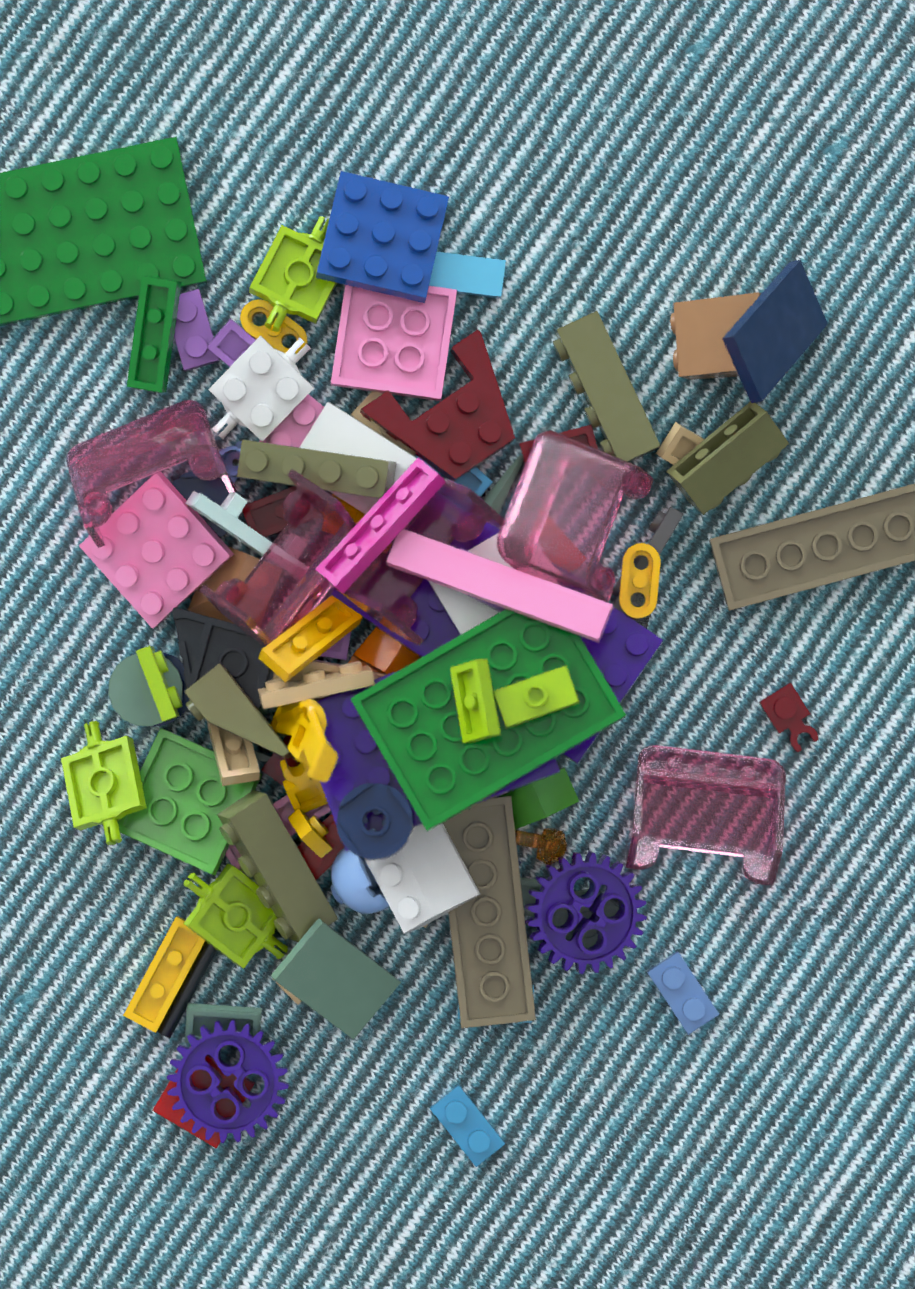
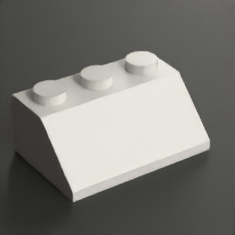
[364,823,480,933]

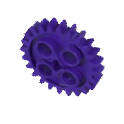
[525,851,647,974]
[167,1020,289,1143]

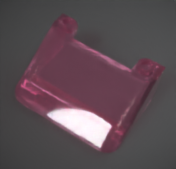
[66,400,237,548]
[497,430,654,603]
[625,745,786,886]

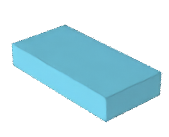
[429,252,506,299]

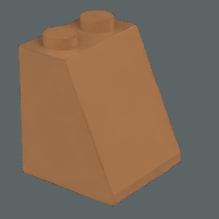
[670,292,762,380]

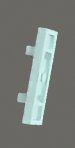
[185,491,322,590]

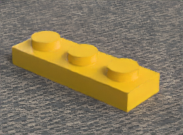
[258,595,363,683]
[123,916,205,1033]

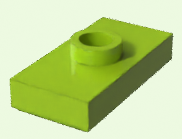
[493,666,579,729]

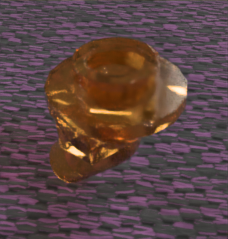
[515,828,567,865]

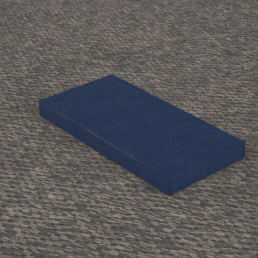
[723,260,828,403]

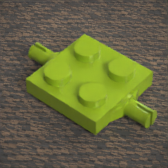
[249,216,337,332]
[61,721,147,845]
[183,863,288,969]

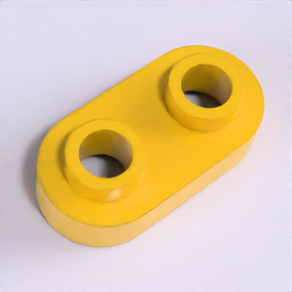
[240,299,308,354]
[619,543,661,619]

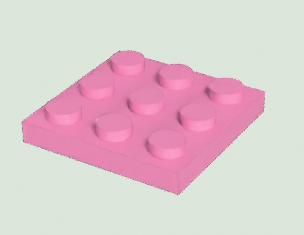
[331,285,457,401]
[79,471,234,629]

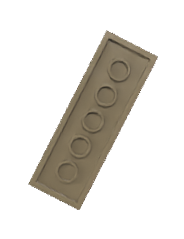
[709,484,915,611]
[443,796,536,1028]

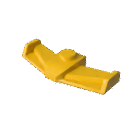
[270,699,338,782]

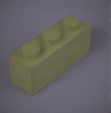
[666,401,789,515]

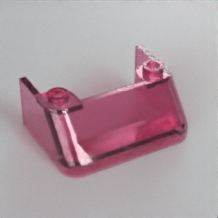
[199,469,356,647]
[332,476,510,646]

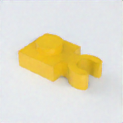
[280,759,328,813]

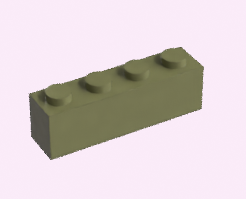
[552,311,660,467]
[237,440,397,498]
[217,790,338,942]

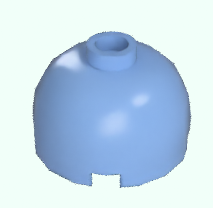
[331,848,390,914]

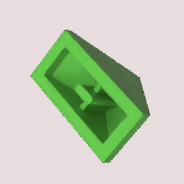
[497,767,579,829]

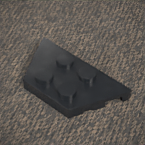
[172,607,278,709]

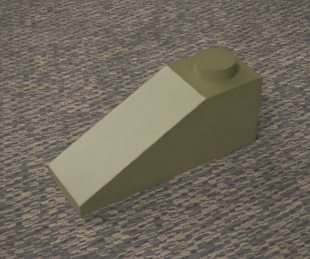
[184,663,293,759]

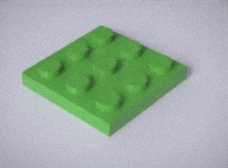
[118,728,262,876]

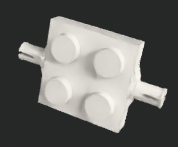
[208,335,314,441]

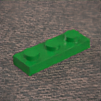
[127,276,182,393]

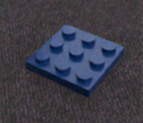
[316,171,449,303]

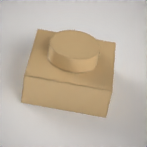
[656,422,704,465]

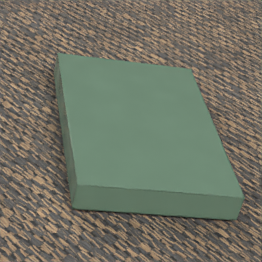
[271,918,401,1040]

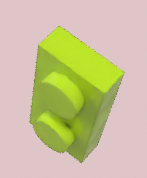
[136,645,183,722]
[450,659,500,743]

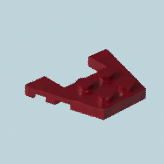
[360,329,515,482]

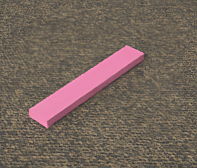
[386,529,613,643]

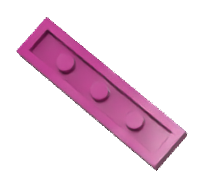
[316,458,446,594]

